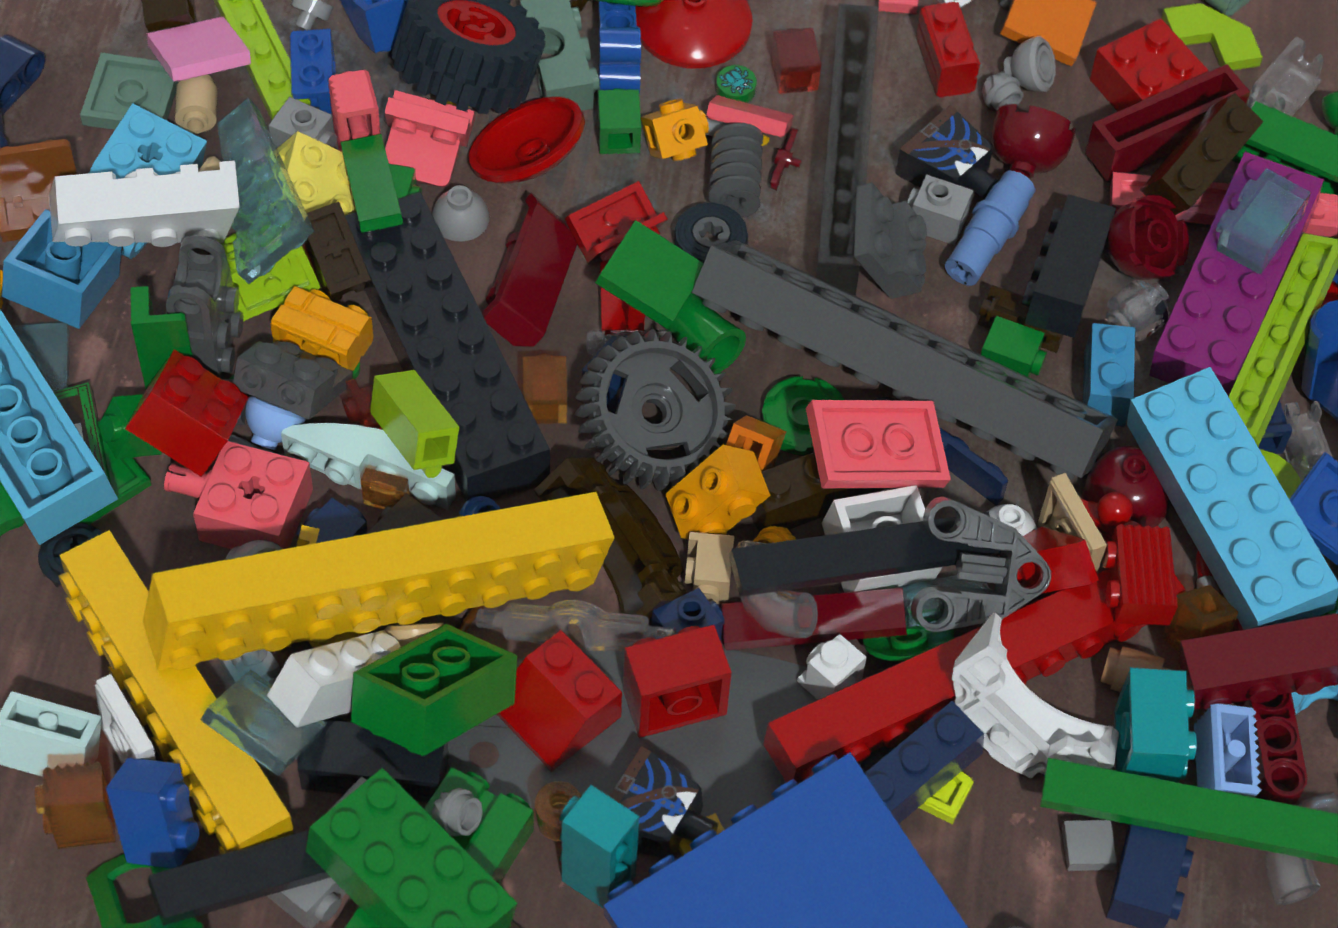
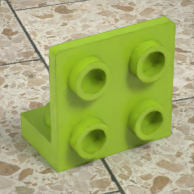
[221,215,321,321]

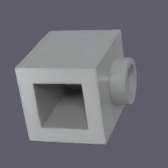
[269,97,337,152]
[907,175,973,245]

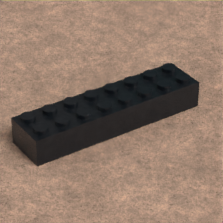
[345,192,550,501]

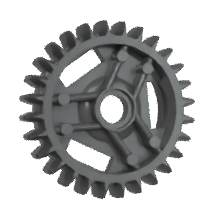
[575,329,736,491]

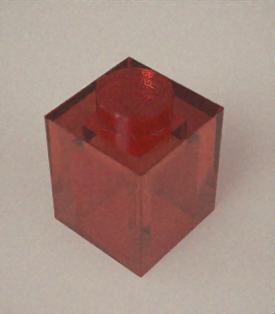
[771,28,821,94]

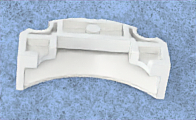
[952,612,1119,778]

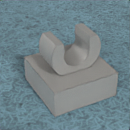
[219,649,281,696]

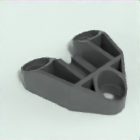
[911,497,1051,632]

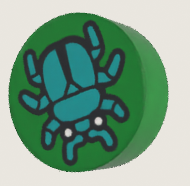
[716,65,757,103]

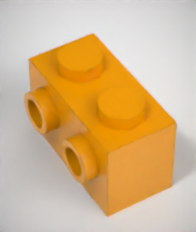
[665,445,771,539]

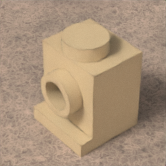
[685,532,734,604]

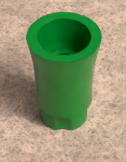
[664,292,746,374]

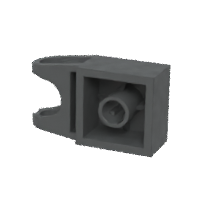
[166,235,243,379]

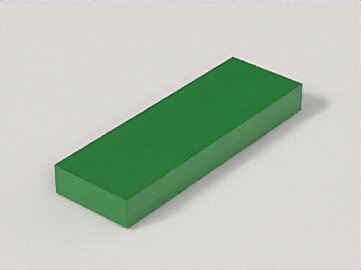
[340,134,403,233]

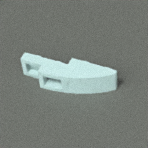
[281,423,456,510]

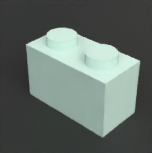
[0,691,102,787]

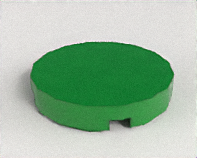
[761,376,844,456]

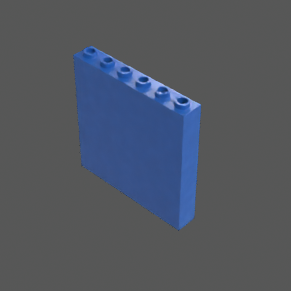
[603,752,968,928]

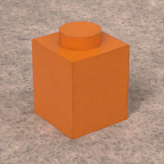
[726,415,787,472]

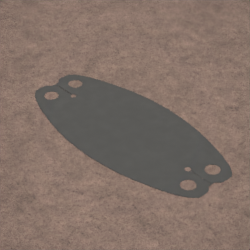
[447,643,893,830]

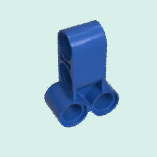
[598,1,641,95]

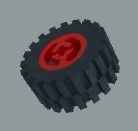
[392,0,546,114]

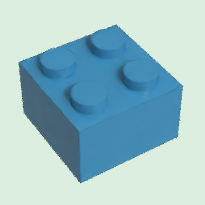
[2,209,122,329]

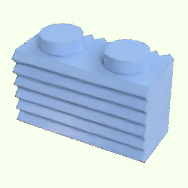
[1194,703,1261,798]

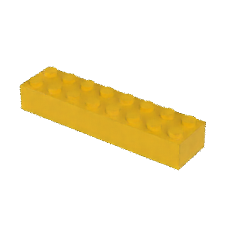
[58,530,294,855]

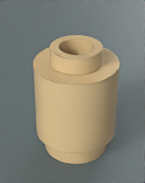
[175,74,217,133]

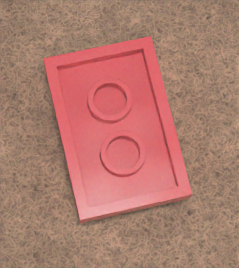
[806,400,951,488]

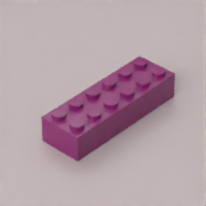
[1149,152,1324,397]

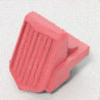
[384,90,475,188]

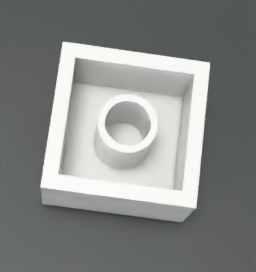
[822,485,943,593]

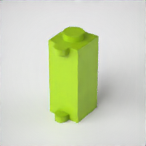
[370,370,459,478]

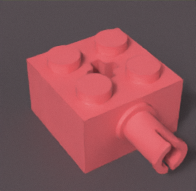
[164,441,313,549]

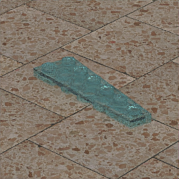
[217,98,315,284]

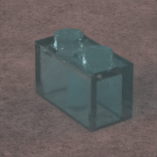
[1216,168,1311,275]

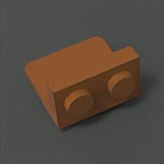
[0,139,77,242]

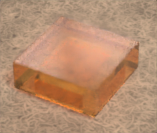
[361,468,410,510]

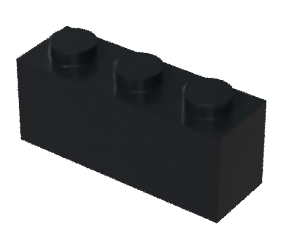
[297,717,449,802]

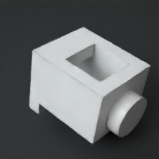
[797,634,867,700]

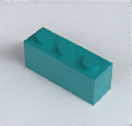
[560,785,639,909]

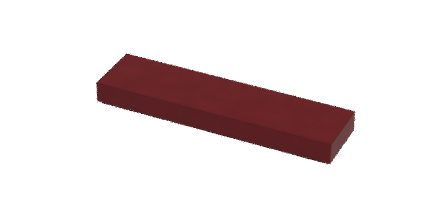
[722,588,907,651]

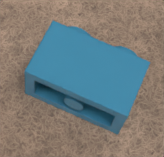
[1083,323,1135,427]

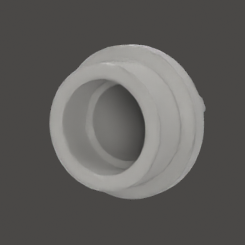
[982,72,1024,111]
[432,788,482,836]

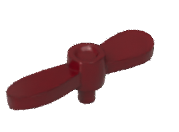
[770,128,802,190]

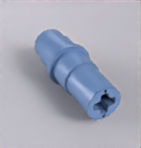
[945,171,1035,286]

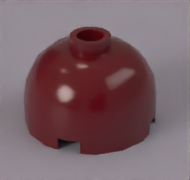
[991,104,1076,178]
[1106,195,1189,280]
[1082,446,1171,528]

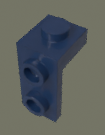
[918,428,1008,506]

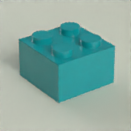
[1114,668,1197,783]

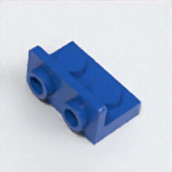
[290,29,336,115]

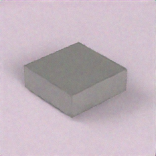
[1062,820,1117,871]

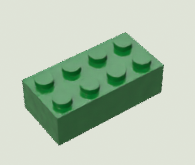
[306,768,518,928]

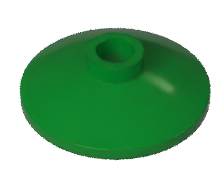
[863,614,954,663]

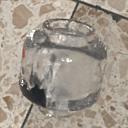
[1105,279,1170,342]

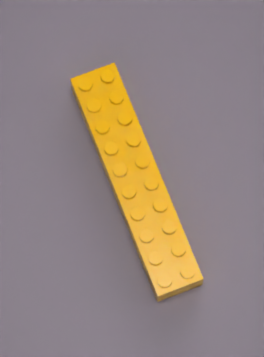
[143,492,615,670]

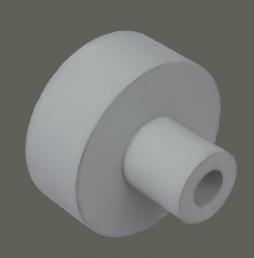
[291,0,334,30]

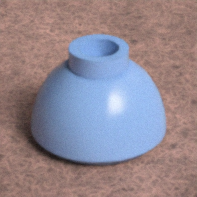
[245,396,306,450]

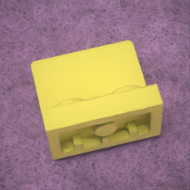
[258,131,356,222]

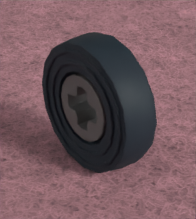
[673,203,748,263]

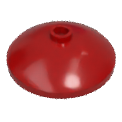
[636,0,752,69]
[469,97,585,184]

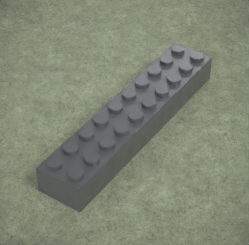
[692,240,1118,479]

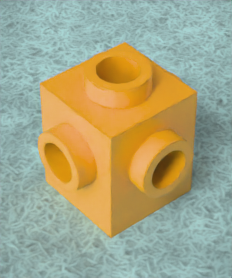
[641,98,709,161]

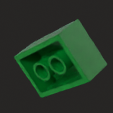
[351,624,518,756]

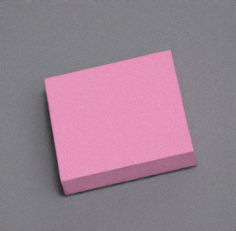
[147,16,251,82]

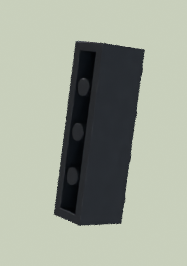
[1022,194,1116,338]

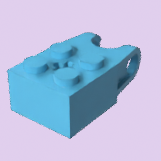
[89,103,207,259]

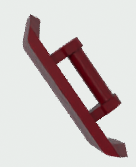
[482,192,577,347]

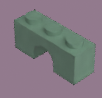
[520,0,600,111]

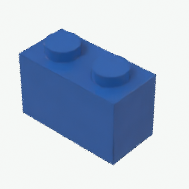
[106,758,199,868]

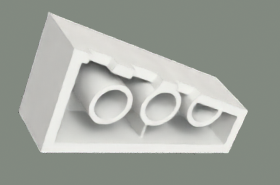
[49,161,240,247]

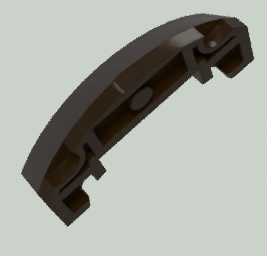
[534,458,687,634]

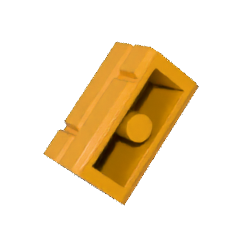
[270,286,374,371]

